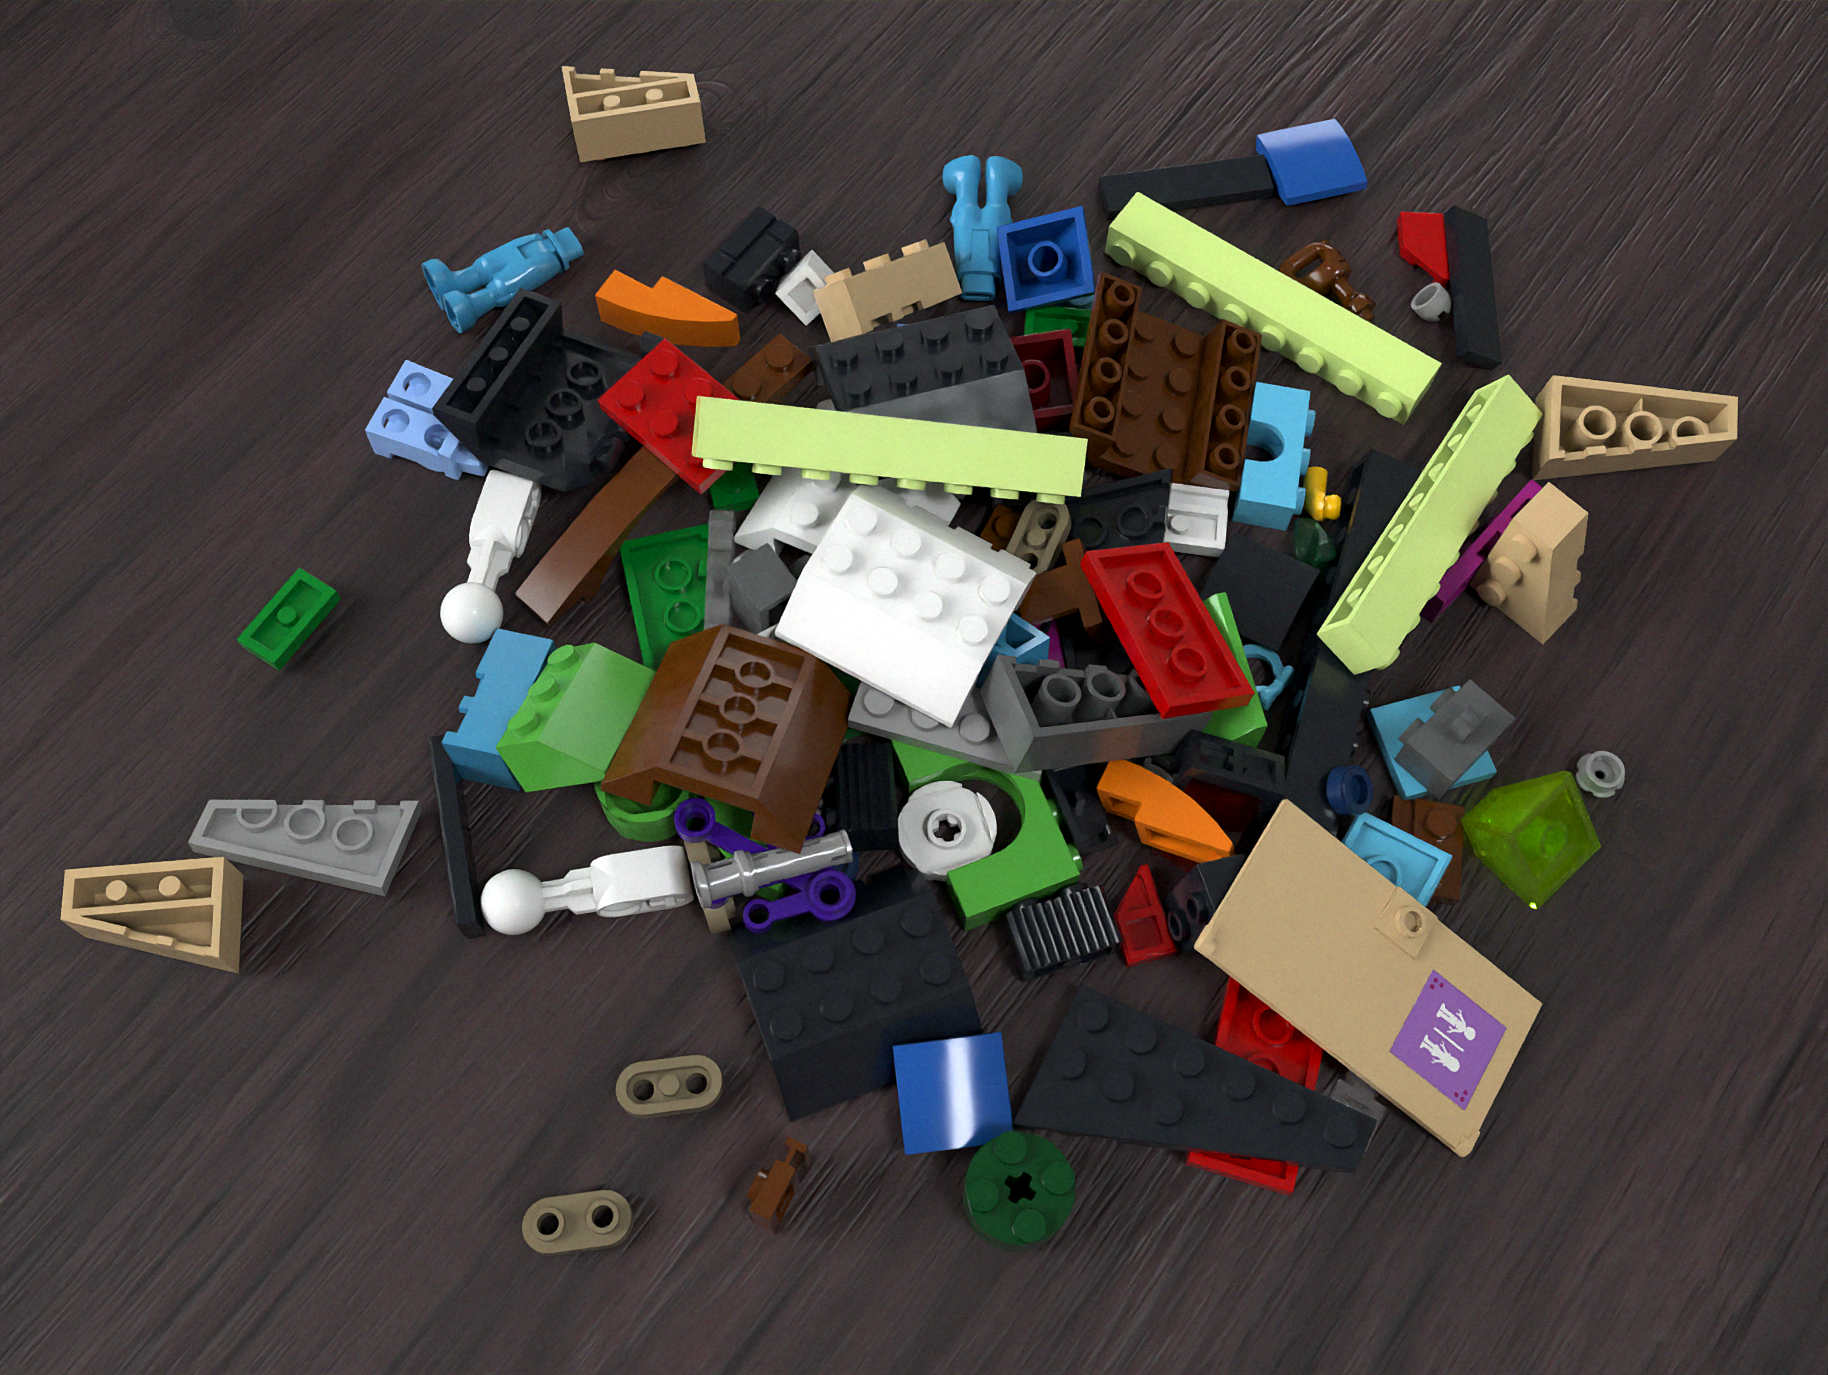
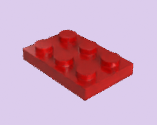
[598,338,739,495]

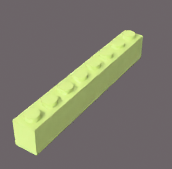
[1104,192,1442,425]
[1317,375,1543,675]
[692,396,1088,504]

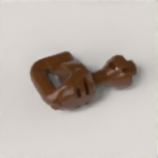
[1278,239,1376,323]

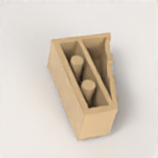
[562,66,706,162]
[813,239,962,342]
[1469,482,1588,644]
[61,857,244,974]

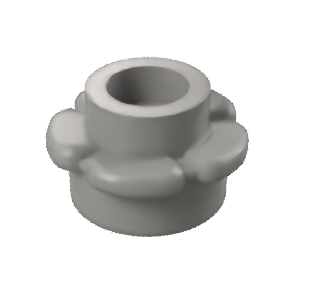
[1576,751,1625,798]

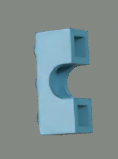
[1232,382,1315,531]

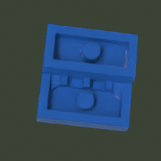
[1256,119,1368,206]
[893,1031,1014,1155]

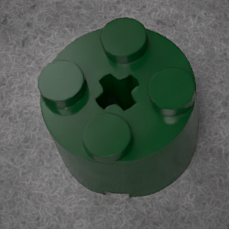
[963,1131,1075,1252]

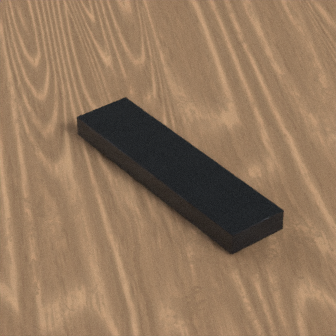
[1098,154,1274,220]
[1444,205,1502,371]
[428,734,486,939]

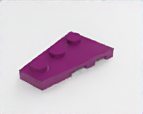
[1420,479,1542,623]

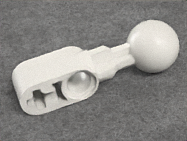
[440,470,541,644]
[480,846,694,935]

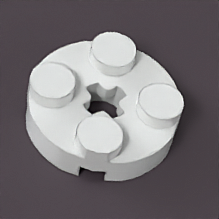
[898,781,997,882]

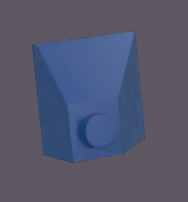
[997,206,1096,314]

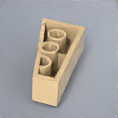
[1532,375,1738,480]

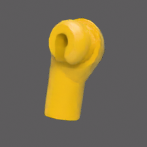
[1303,466,1341,522]

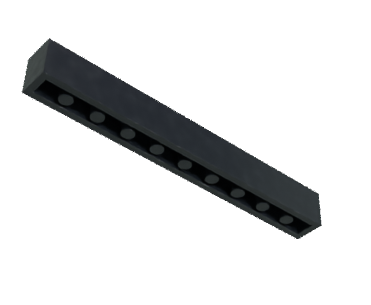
[1246,448,1421,860]

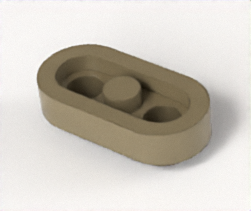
[1006,498,1072,576]
[683,840,738,935]
[616,1055,724,1119]
[522,1190,634,1256]

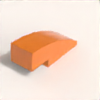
[595,270,740,347]
[1096,759,1235,863]

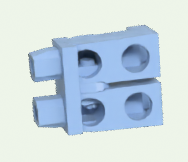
[365,360,490,480]

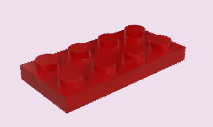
[1079,542,1255,719]
[1185,975,1323,1196]

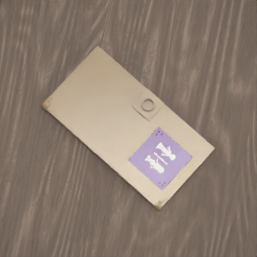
[1194,799,1542,1157]

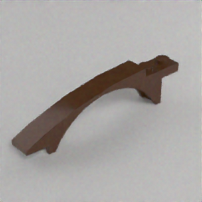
[515,333,813,627]

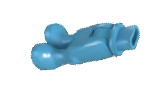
[942,155,1023,301]
[421,227,584,333]

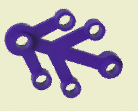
[674,798,856,934]

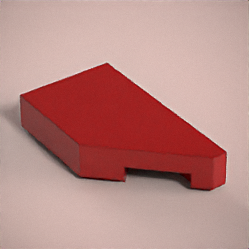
[1397,212,1450,288]
[1114,864,1177,968]

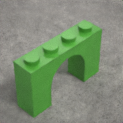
[891,740,1083,932]

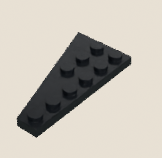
[1041,468,1173,675]
[1013,985,1377,1174]

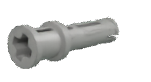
[691,830,853,909]

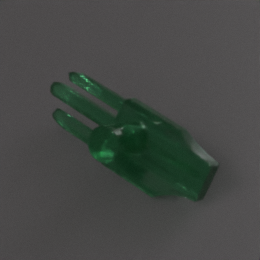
[1292,518,1336,610]

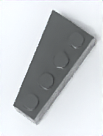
[980,655,1213,774]

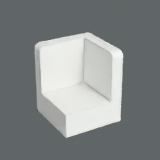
[775,250,834,325]

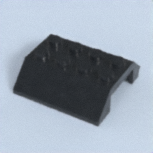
[432,288,670,493]
[808,305,1038,486]
[727,864,983,1123]

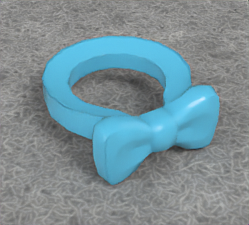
[1243,644,1295,711]

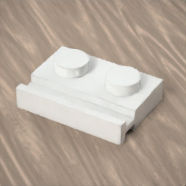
[1164,483,1229,557]

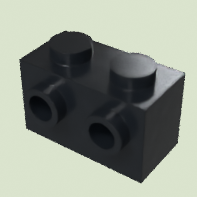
[1164,853,1246,958]

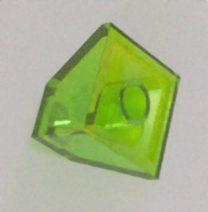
[1461,771,1601,909]

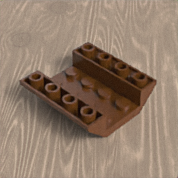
[1069,272,1262,492]
[601,624,855,854]

